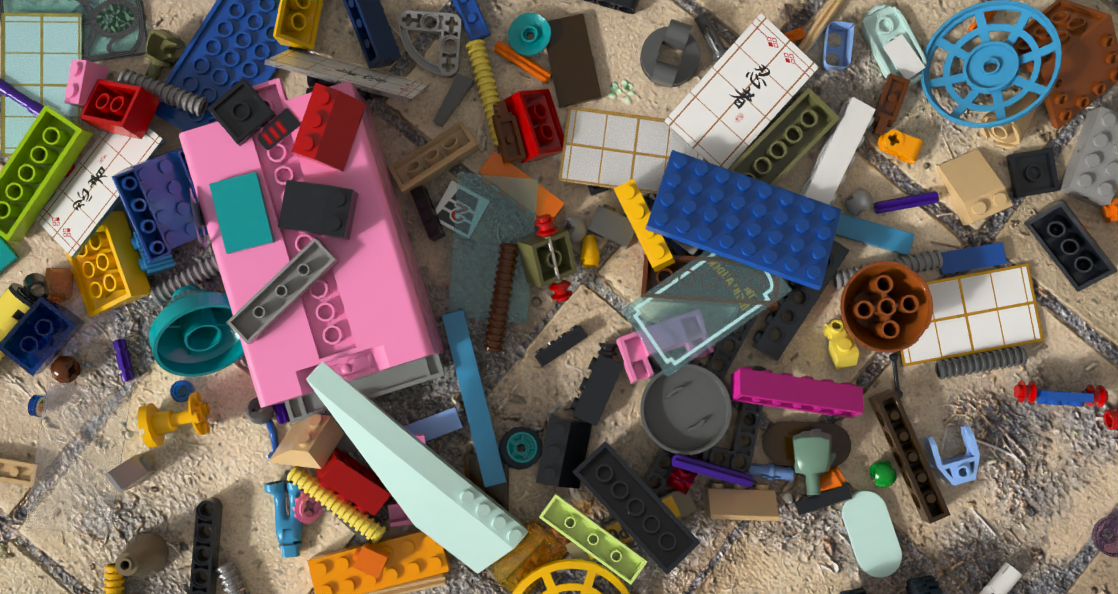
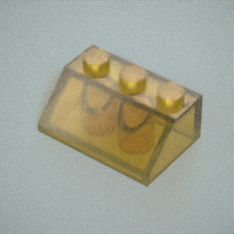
[488,519,569,594]

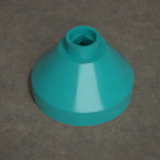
[149,285,244,377]

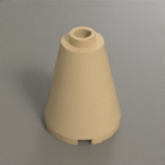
[980,91,1038,149]

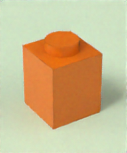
[353,542,391,579]

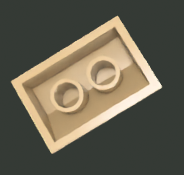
[705,482,779,521]

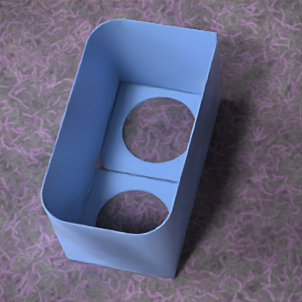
[821,21,855,72]

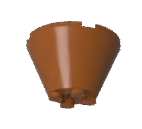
[840,261,933,353]

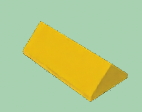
[273,0,323,50]

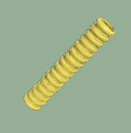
[466,39,501,147]
[287,466,386,544]

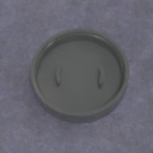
[640,364,732,455]

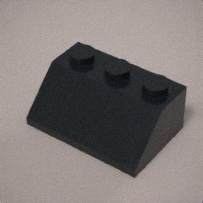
[536,415,592,489]

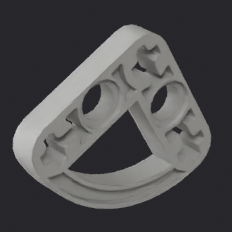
[398,10,462,78]

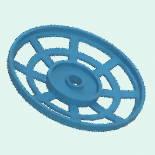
[920,0,1063,128]

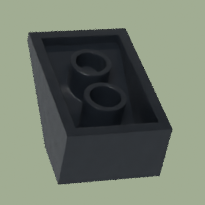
[278,180,358,240]

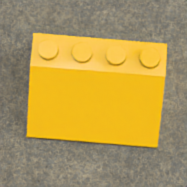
[66,211,150,318]

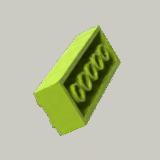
[0,105,94,242]

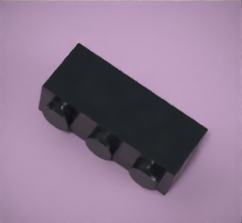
[570,354,624,426]

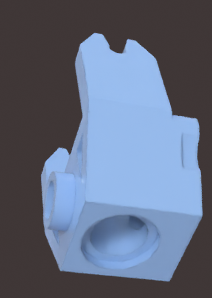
[924,425,980,486]

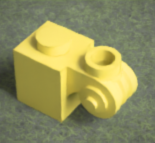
[824,320,859,370]

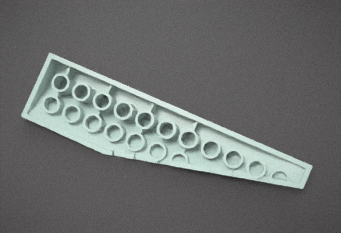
[306,361,529,574]

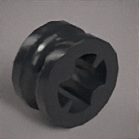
[598,343,618,356]

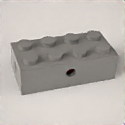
[1058,106,1118,207]

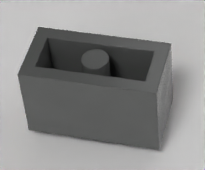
[587,204,635,249]

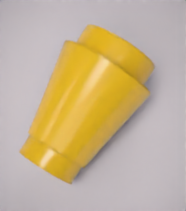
[579,235,601,268]

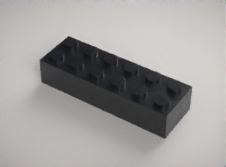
[573,441,700,575]

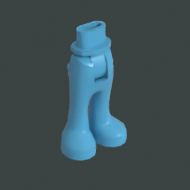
[264,480,304,558]

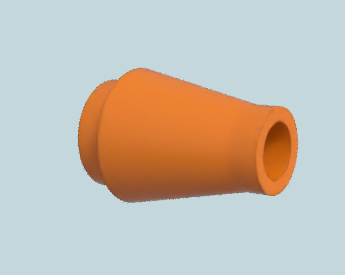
[819,466,846,493]

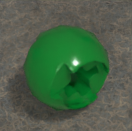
[870,460,897,488]

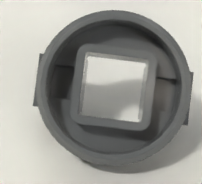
[640,19,700,88]

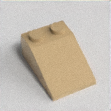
[937,149,1013,226]
[269,414,344,469]

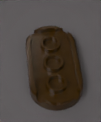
[762,421,851,467]

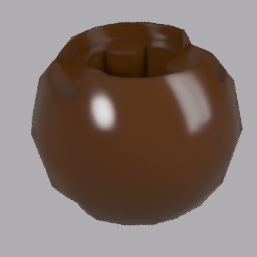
[50,356,81,383]

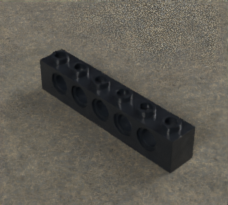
[752,240,850,361]

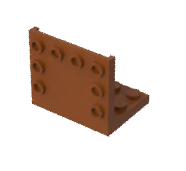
[1004,0,1118,129]

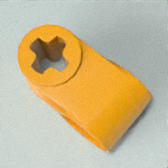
[877,129,924,164]

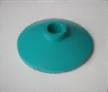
[508,13,551,56]

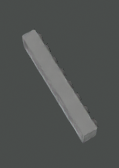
[226,238,339,344]

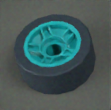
[499,426,543,470]

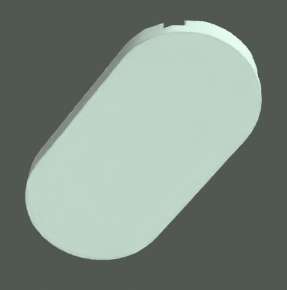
[861,4,927,86]
[842,490,902,578]

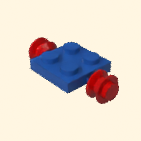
[1014,380,1108,407]

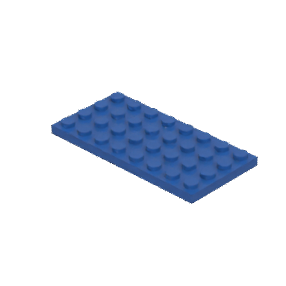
[155,0,293,132]
[645,150,842,290]

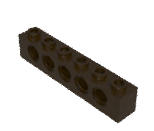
[868,389,951,524]

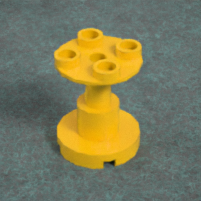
[137,392,210,448]

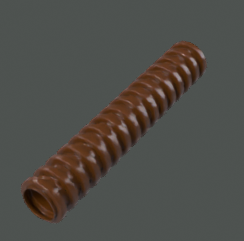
[483,243,519,353]

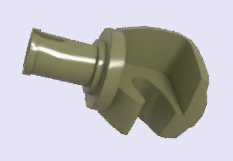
[145,29,185,80]

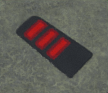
[258,108,300,150]

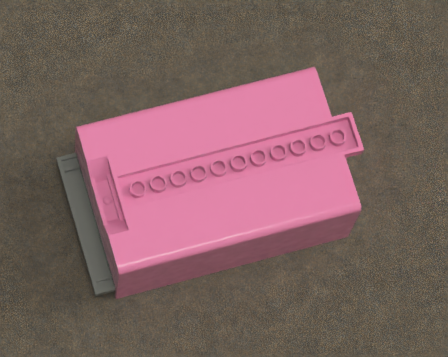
[179,78,446,423]

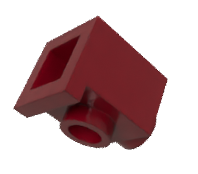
[666,455,698,495]

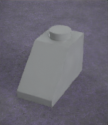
[105,453,156,493]

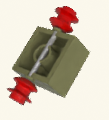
[517,214,577,302]

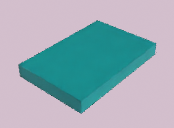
[209,172,275,254]

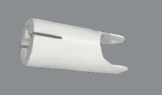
[979,562,1022,594]

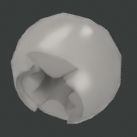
[845,188,873,216]
[560,216,588,243]

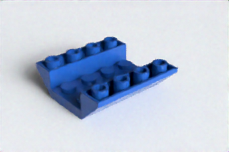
[112,148,209,262]

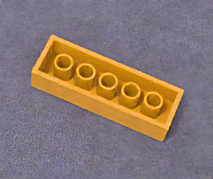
[307,529,451,594]

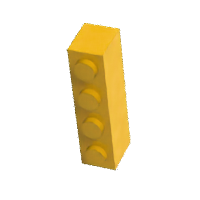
[614,178,675,272]

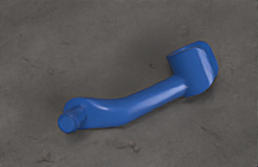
[265,420,279,464]

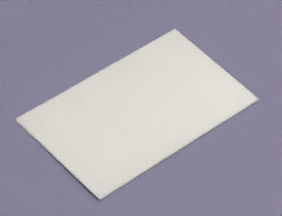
[883,34,925,79]

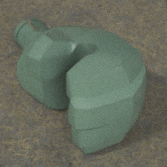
[793,429,836,495]

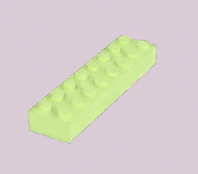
[539,493,648,584]

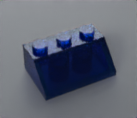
[0,296,85,376]

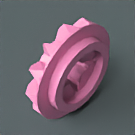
[292,491,324,524]

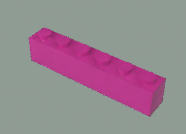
[731,367,864,418]

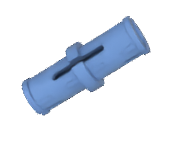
[747,463,794,482]

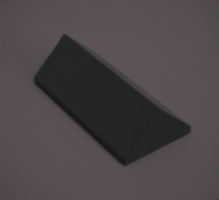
[1024,199,1118,292]

